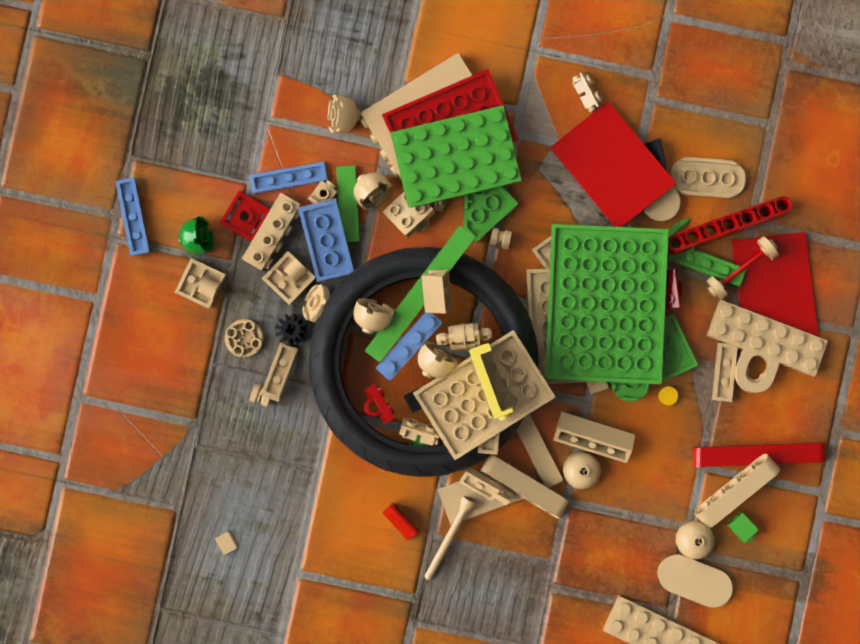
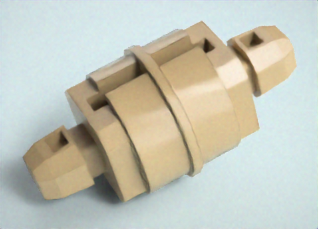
[436,323,492,351]

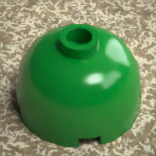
[178,216,214,255]

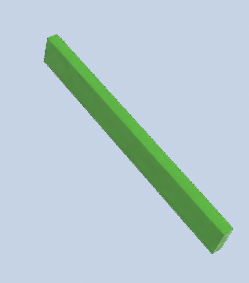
[365,226,475,362]

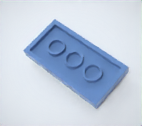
[298,198,354,282]

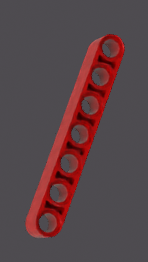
[667,196,792,256]
[693,442,826,467]

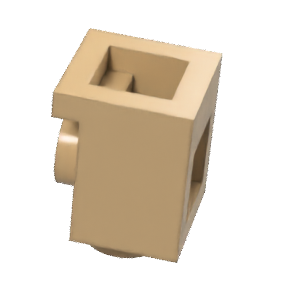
[308,180,338,204]

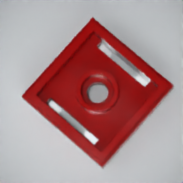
[220,191,270,242]

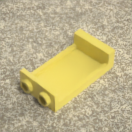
[468,343,514,421]

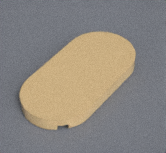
[669,157,746,199]
[657,554,733,608]

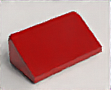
[383,503,418,540]

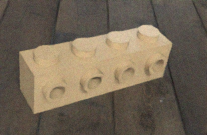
[242,192,301,271]
[553,412,635,463]

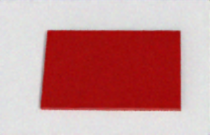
[550,101,677,227]
[731,232,819,337]

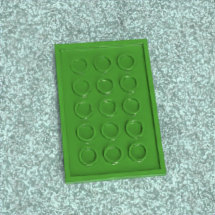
[390,106,522,209]

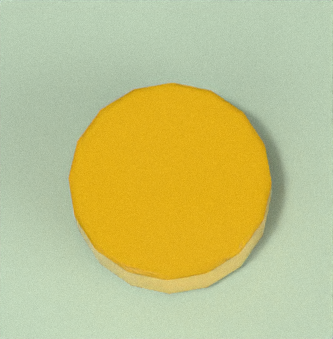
[658,386,678,405]

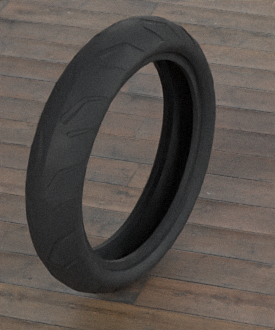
[309,247,539,477]

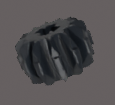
[275,313,308,346]

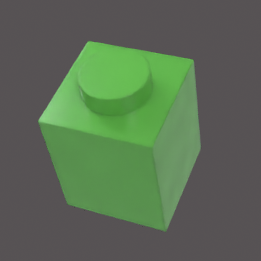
[725,511,758,543]

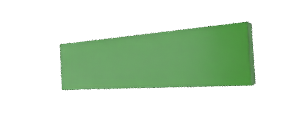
[336,165,360,243]
[667,242,746,287]

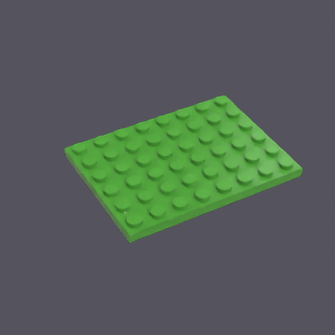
[545,224,669,384]

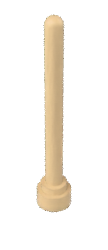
[425,496,476,580]

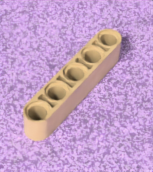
[694,454,780,528]
[480,455,569,519]

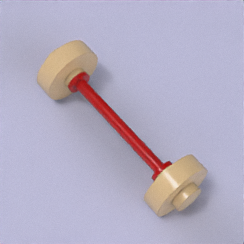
[706,236,779,300]

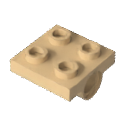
[383,192,436,238]
[261,251,316,305]
[174,258,226,309]

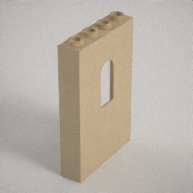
[360,53,472,179]

